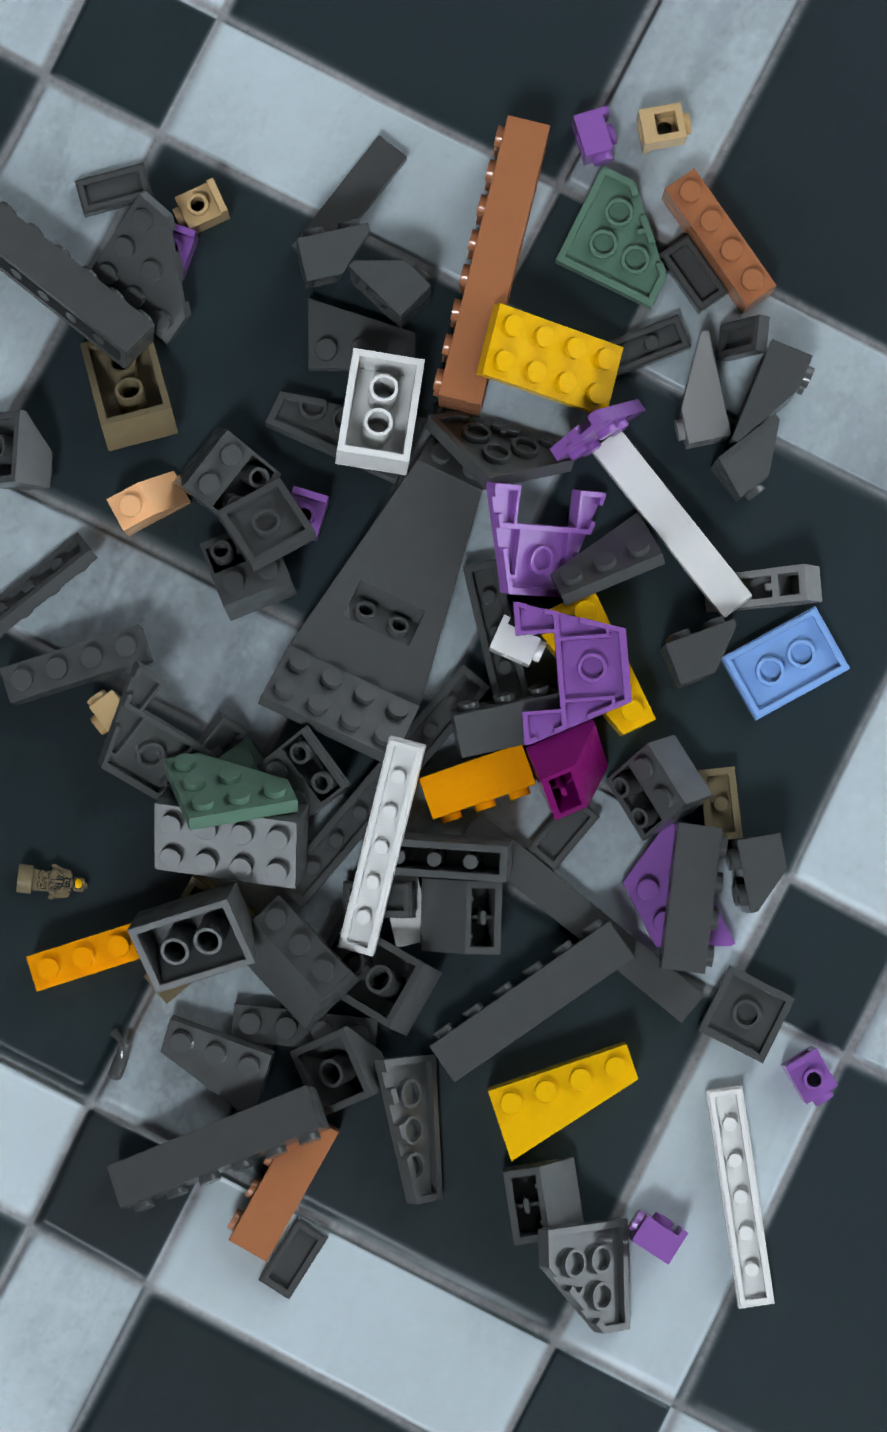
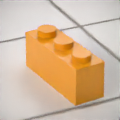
[419,745,536,824]
[26,923,140,992]

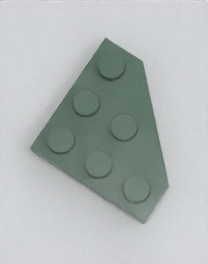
[555,166,667,310]
[163,753,298,831]

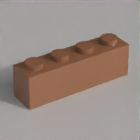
[662,168,777,314]
[227,1122,340,1262]

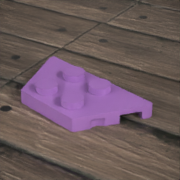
[550,399,646,461]
[622,824,735,947]

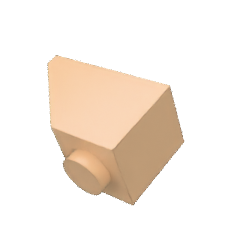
[106,471,191,537]

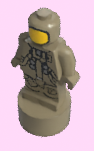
[16,864,88,900]

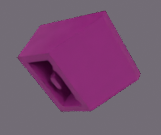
[526,719,608,820]

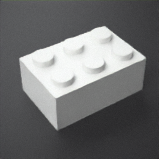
[335,348,425,475]

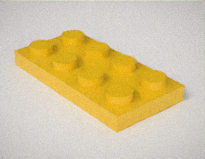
[476,303,624,414]

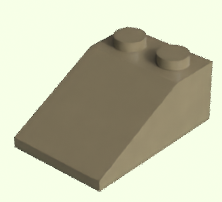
[80,341,178,451]

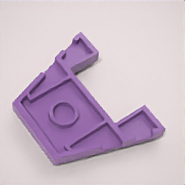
[486,481,606,597]
[513,602,632,746]

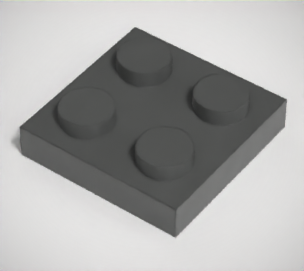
[217,477,317,573]
[697,965,795,1063]

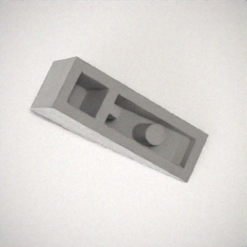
[674,330,731,449]
[705,564,822,613]

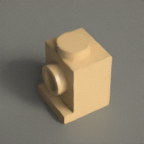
[636,102,692,154]
[172,178,231,234]
[87,689,121,735]

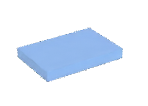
[721,606,850,721]

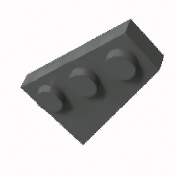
[550,512,665,606]

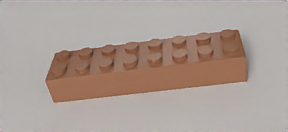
[433,115,550,417]

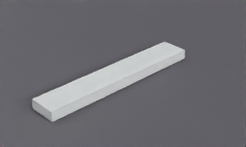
[592,432,752,618]
[338,735,426,957]
[705,1085,775,1309]

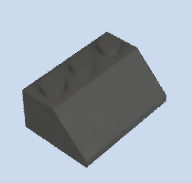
[127,881,257,993]
[248,895,360,1031]

